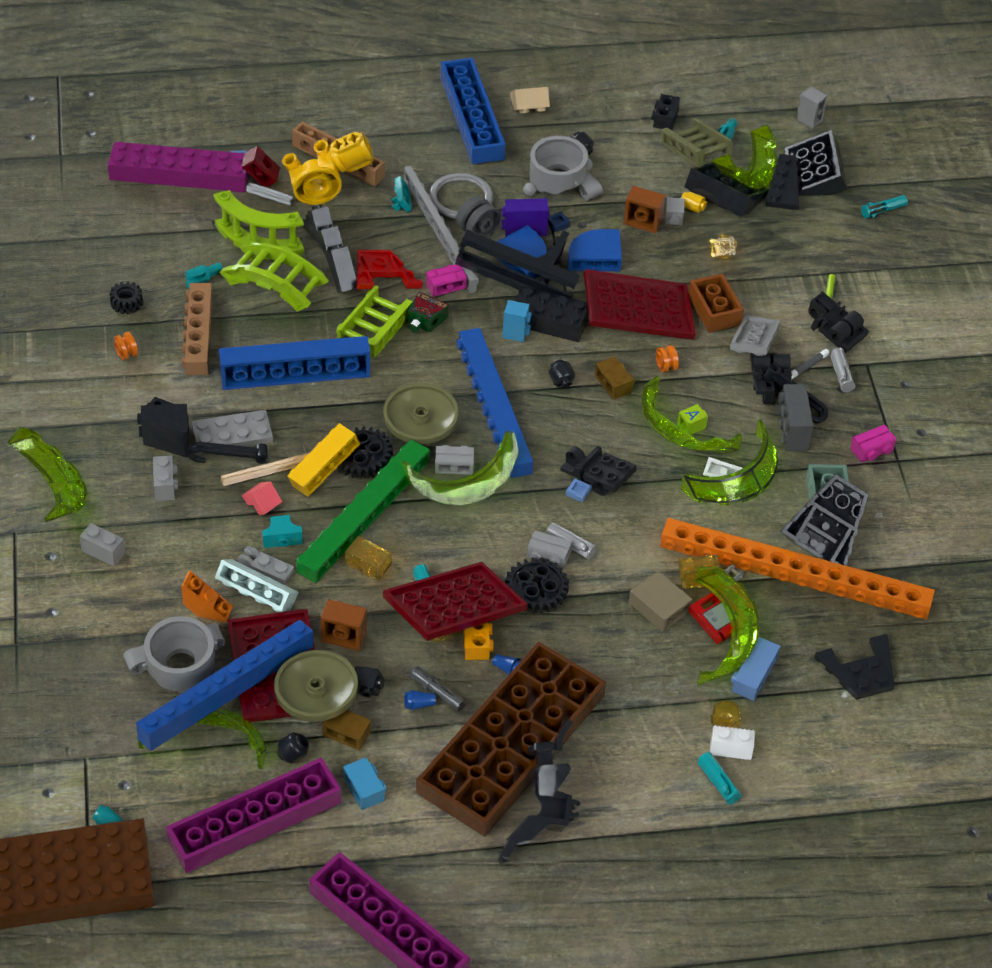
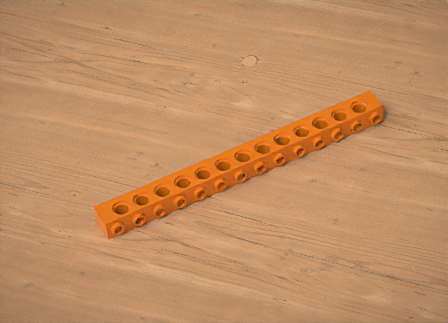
[660,518,935,620]

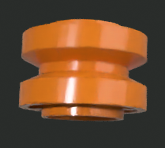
[114,331,138,361]
[656,345,679,373]

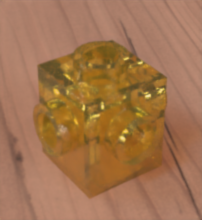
[709,234,737,260]

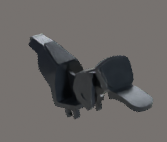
[498,719,581,864]

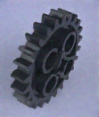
[338,426,393,479]
[505,557,569,614]

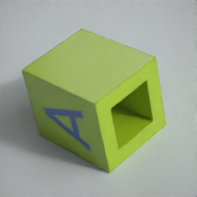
[677,404,708,437]

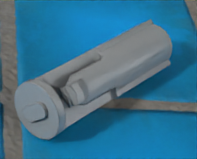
[830,347,855,393]
[546,522,597,560]

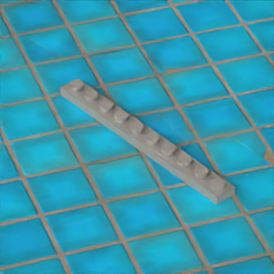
[404,165,479,293]

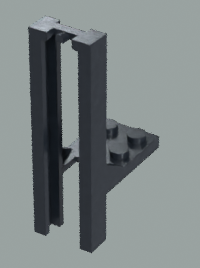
[455,230,580,298]

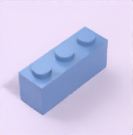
[731,636,781,701]

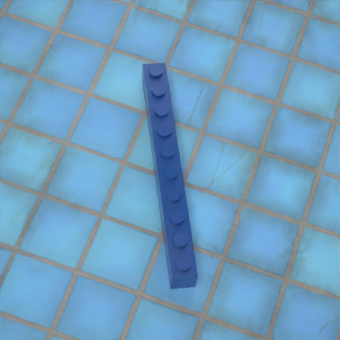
[456,328,533,478]
[136,620,314,751]

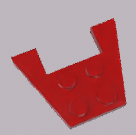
[356,250,423,289]

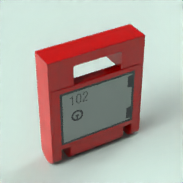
[688,588,749,644]

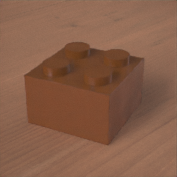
[623,186,666,234]
[320,599,367,651]

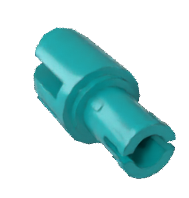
[718,118,738,140]
[185,262,223,288]

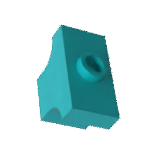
[262,515,303,548]

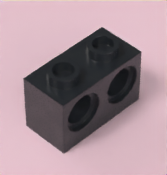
[651,94,681,131]

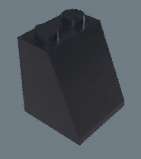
[137,404,189,457]

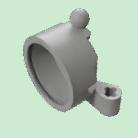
[523,136,603,201]
[123,616,225,693]

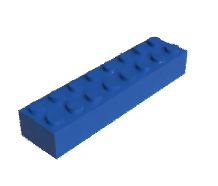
[440,58,505,164]
[219,336,370,390]

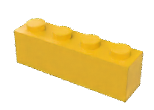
[287,423,360,497]

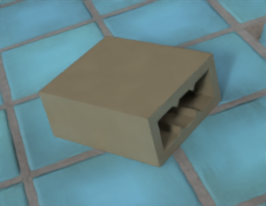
[629,571,692,632]

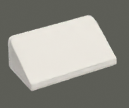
[703,457,745,487]

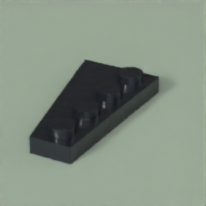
[765,154,799,210]

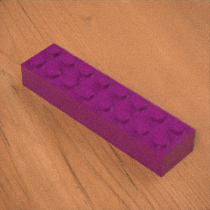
[108,141,250,193]
[166,757,341,873]
[309,852,470,968]

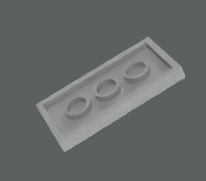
[730,315,781,356]
[192,410,273,454]

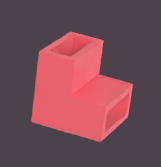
[242,481,282,515]

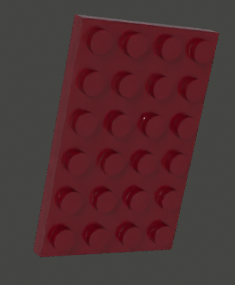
[583,269,696,340]
[382,562,528,641]
[227,609,315,723]

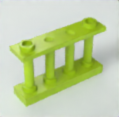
[336,285,413,359]

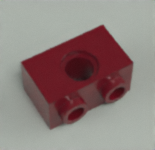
[242,146,280,187]

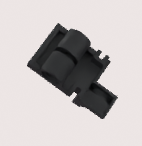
[808,291,869,354]
[750,353,792,404]
[560,446,637,496]

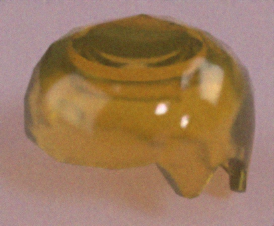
[710,700,742,729]

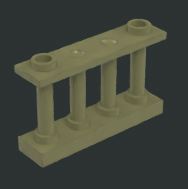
[661,118,733,167]

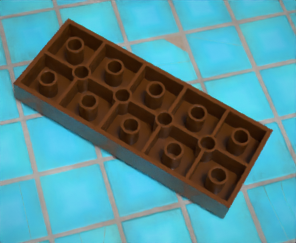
[416,641,606,837]
[0,818,155,930]

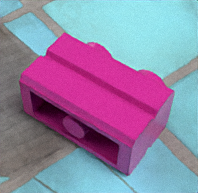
[426,264,467,297]
[850,424,896,462]

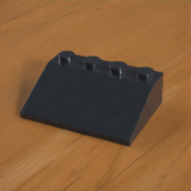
[785,130,848,196]
[684,162,769,216]

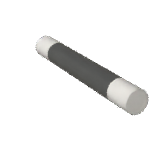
[791,349,830,379]

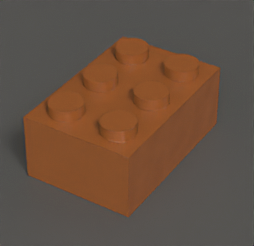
[688,273,744,333]

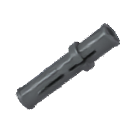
[410,666,466,711]

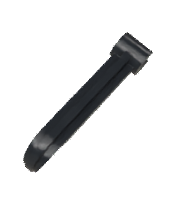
[763,362,828,423]
[188,442,268,464]

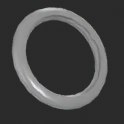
[429,173,493,219]

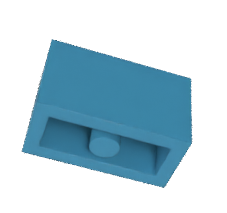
[503,300,532,342]
[343,757,387,810]

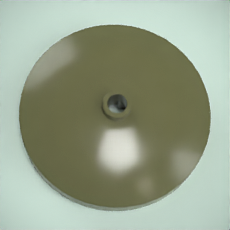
[383,383,458,444]
[274,650,358,721]

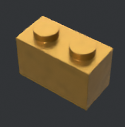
[595,356,634,400]
[322,710,371,751]

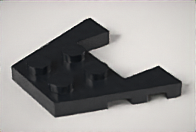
[814,634,895,700]

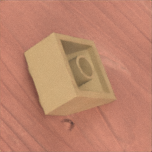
[510,87,550,114]

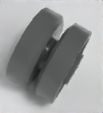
[456,195,501,237]

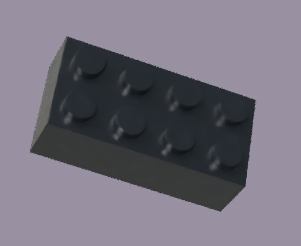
[515,285,589,343]

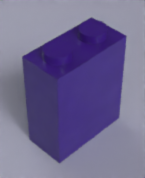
[501,198,549,237]

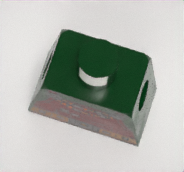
[408,291,449,333]

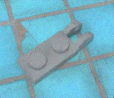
[238,546,295,585]

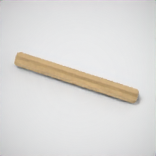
[221,453,309,486]

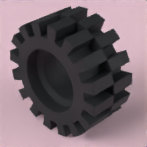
[109,281,143,314]

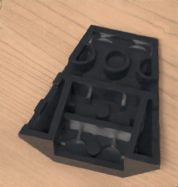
[779,474,868,566]

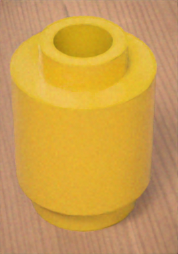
[681,192,707,213]

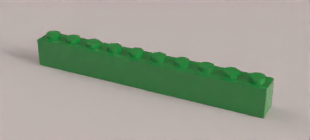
[296,440,430,584]

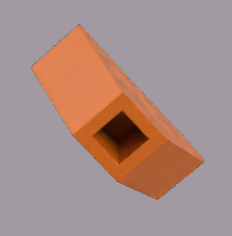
[181,570,233,623]

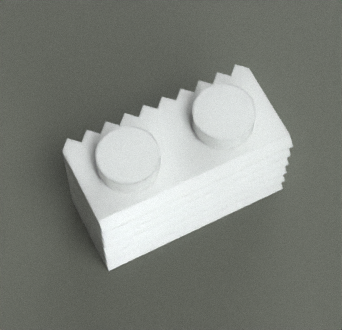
[710,725,755,760]

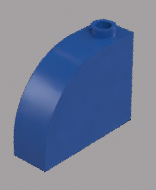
[497,225,547,279]
[567,229,622,272]

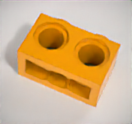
[463,622,494,660]

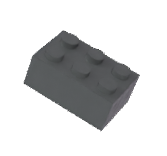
[776,384,813,451]

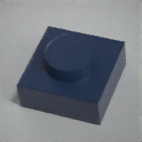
[548,211,570,232]

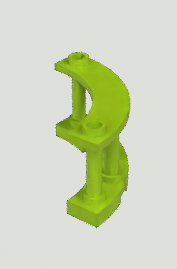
[213,190,305,255]
[220,243,329,312]

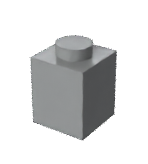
[665,197,684,225]

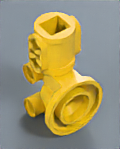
[282,132,374,205]

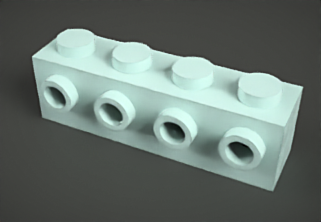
[215,559,299,612]

